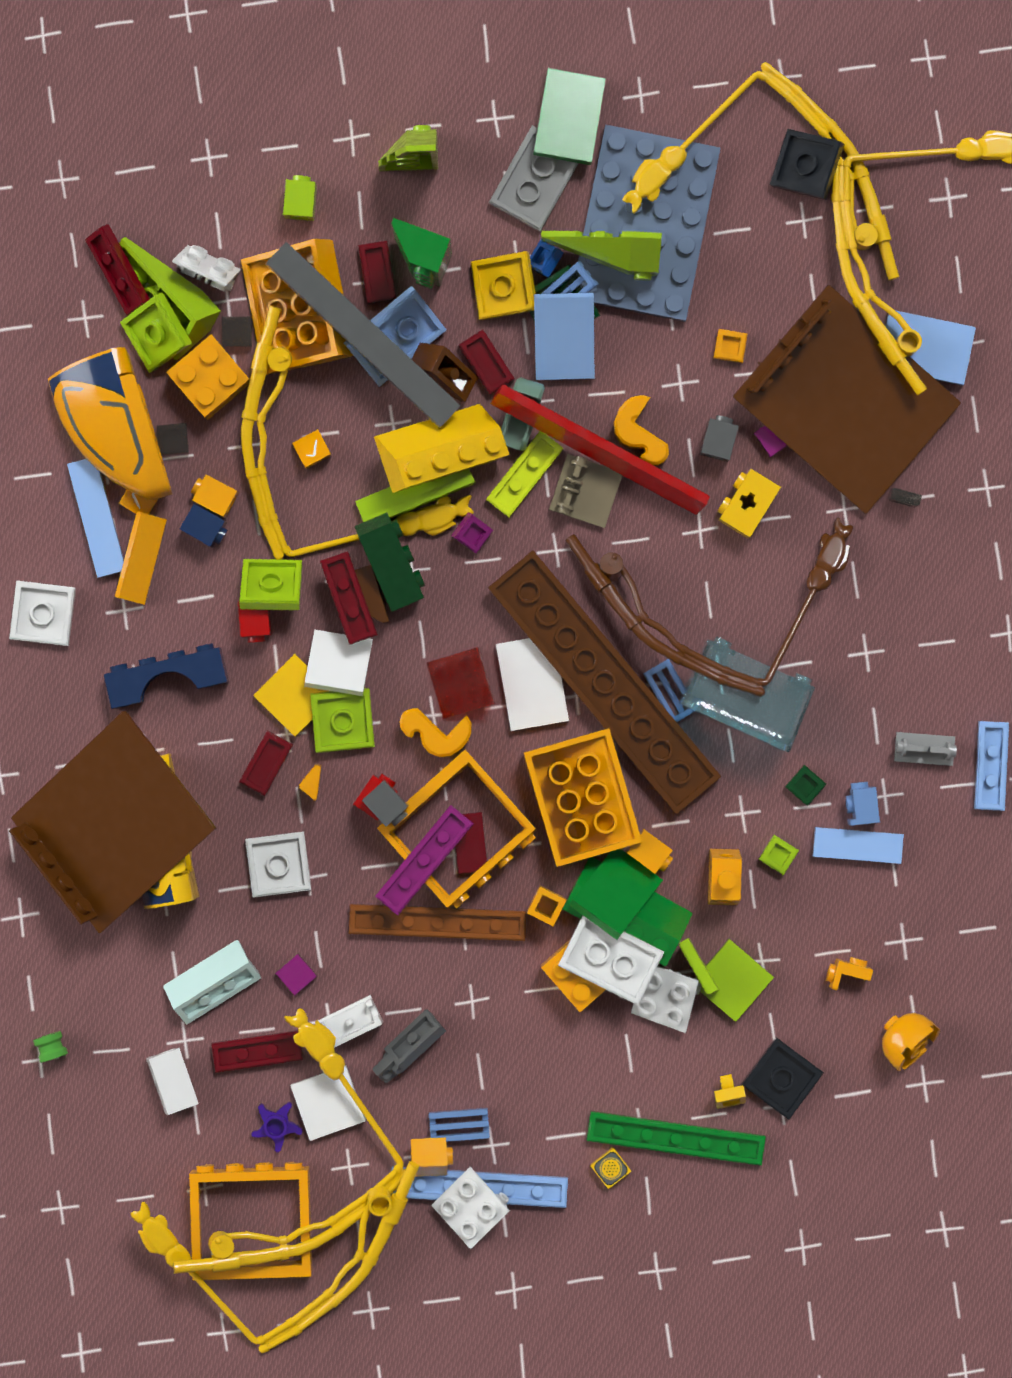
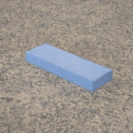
[974,721,1009,811]
[812,827,904,864]

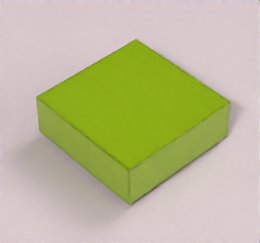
[758,835,799,875]

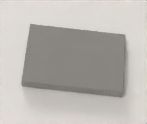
[489,125,579,232]

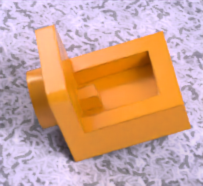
[826,957,873,990]

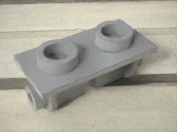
[894,732,957,766]

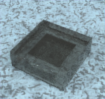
[222,316,252,347]
[157,423,189,455]
[888,488,922,508]

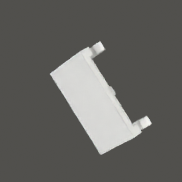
[318,995,383,1048]
[146,1048,199,1115]

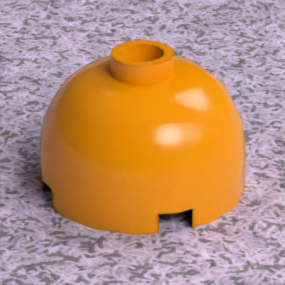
[882,1013,940,1071]

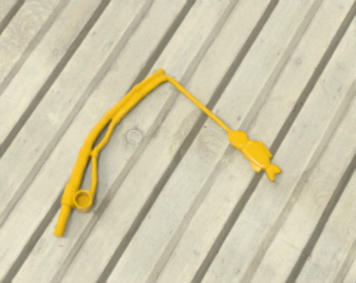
[622,62,899,281]
[831,131,1012,395]
[241,306,474,560]
[173,1008,406,1274]
[130,1161,420,1353]

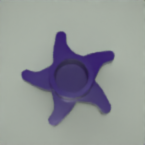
[251,1102,303,1152]

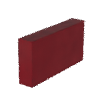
[358,241,397,304]
[458,329,515,395]
[239,730,294,796]
[456,812,487,874]

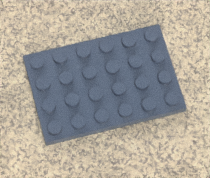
[576,124,721,322]

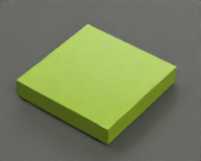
[120,292,192,373]
[240,559,302,610]
[310,688,375,753]
[695,939,774,1022]

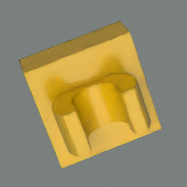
[714,1074,746,1109]

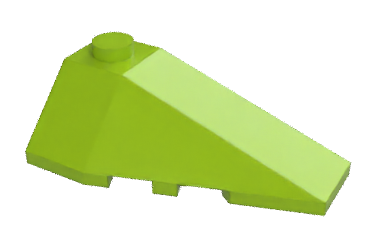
[378,125,438,171]
[541,231,662,281]
[119,237,221,360]

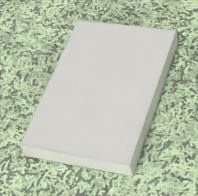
[496,638,569,731]
[558,915,664,1005]

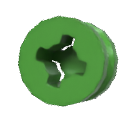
[33,1031,68,1063]

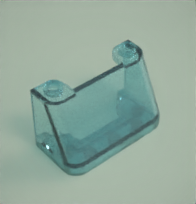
[678,637,815,753]

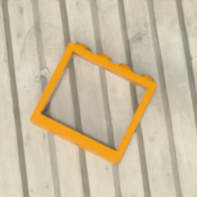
[377,750,537,908]
[189,1162,312,1280]

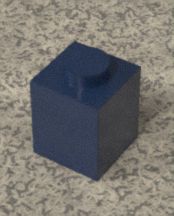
[179,504,228,548]

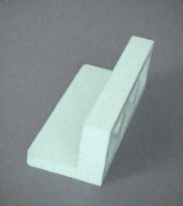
[164,940,261,1025]

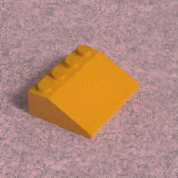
[241,239,354,375]
[523,728,642,867]

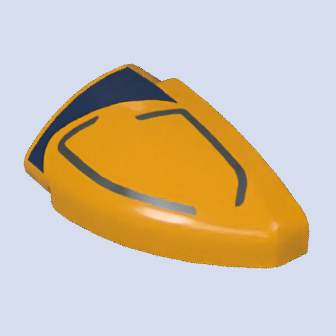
[48,347,173,500]

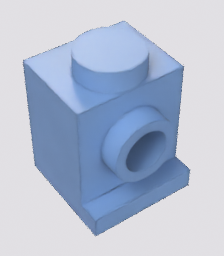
[846,782,880,826]

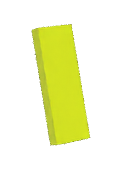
[486,431,564,518]

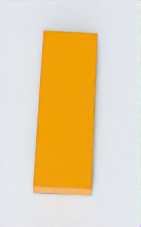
[115,511,167,605]

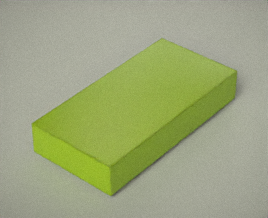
[679,938,719,995]

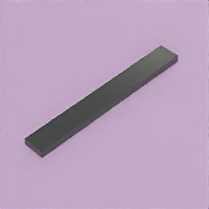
[265,242,460,428]

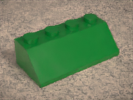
[391,218,452,289]
[562,857,693,967]

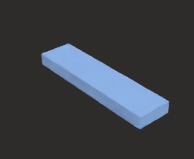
[67,459,124,578]

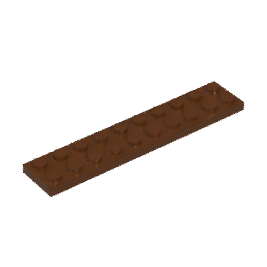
[488,550,722,814]

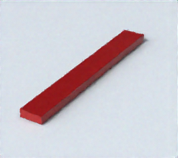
[490,385,710,515]

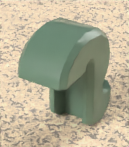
[501,377,545,451]

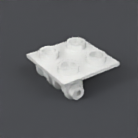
[172,245,241,292]
[631,966,702,1033]
[431,1167,510,1249]

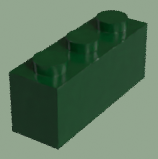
[355,512,425,612]

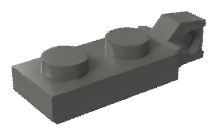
[372,1009,446,1083]

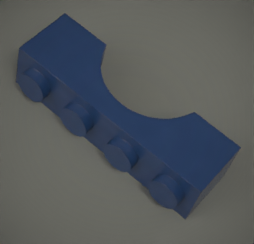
[104,643,229,709]

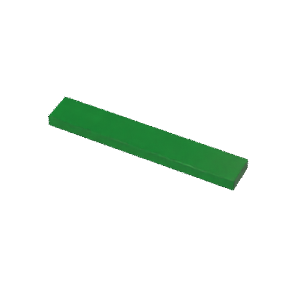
[587,1111,766,1166]

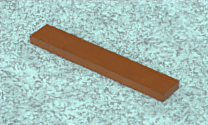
[349,904,526,941]

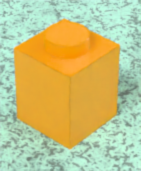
[191,475,239,518]
[626,828,673,874]
[527,885,566,926]
[411,1137,453,1177]

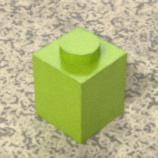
[283,175,317,221]

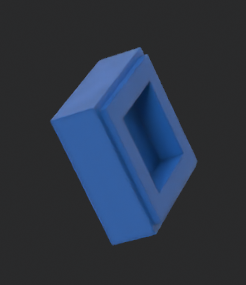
[530,240,564,278]

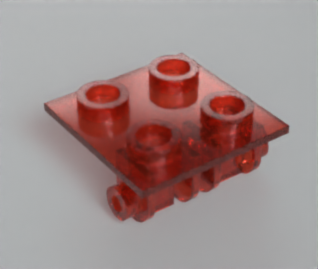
[427,647,495,719]

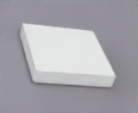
[9,581,76,646]
[304,630,373,696]
[245,831,312,897]
[290,1065,366,1141]

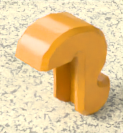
[613,395,669,466]
[400,708,472,757]

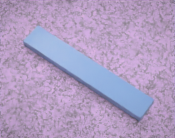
[391,1166,568,1208]

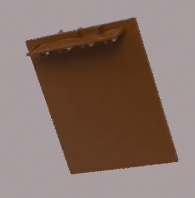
[733,285,961,514]
[9,710,216,933]

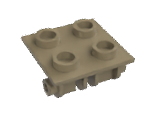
[549,454,622,528]

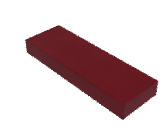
[85,224,150,316]
[320,551,378,645]
[211,1030,303,1073]

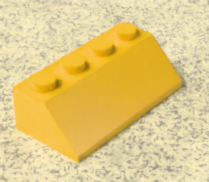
[374,404,509,493]

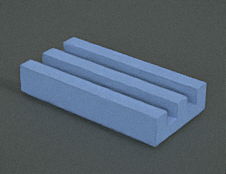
[541,261,599,294]
[643,659,698,722]
[429,1108,490,1142]

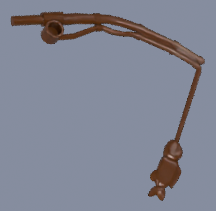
[565,517,853,697]

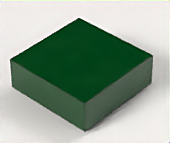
[784,765,826,806]

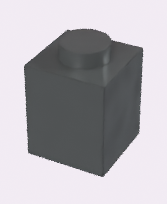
[699,415,739,462]
[362,780,409,826]

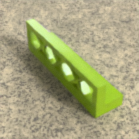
[355,469,475,522]

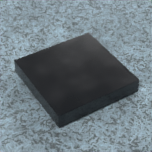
[770,129,844,200]
[741,1037,824,1120]

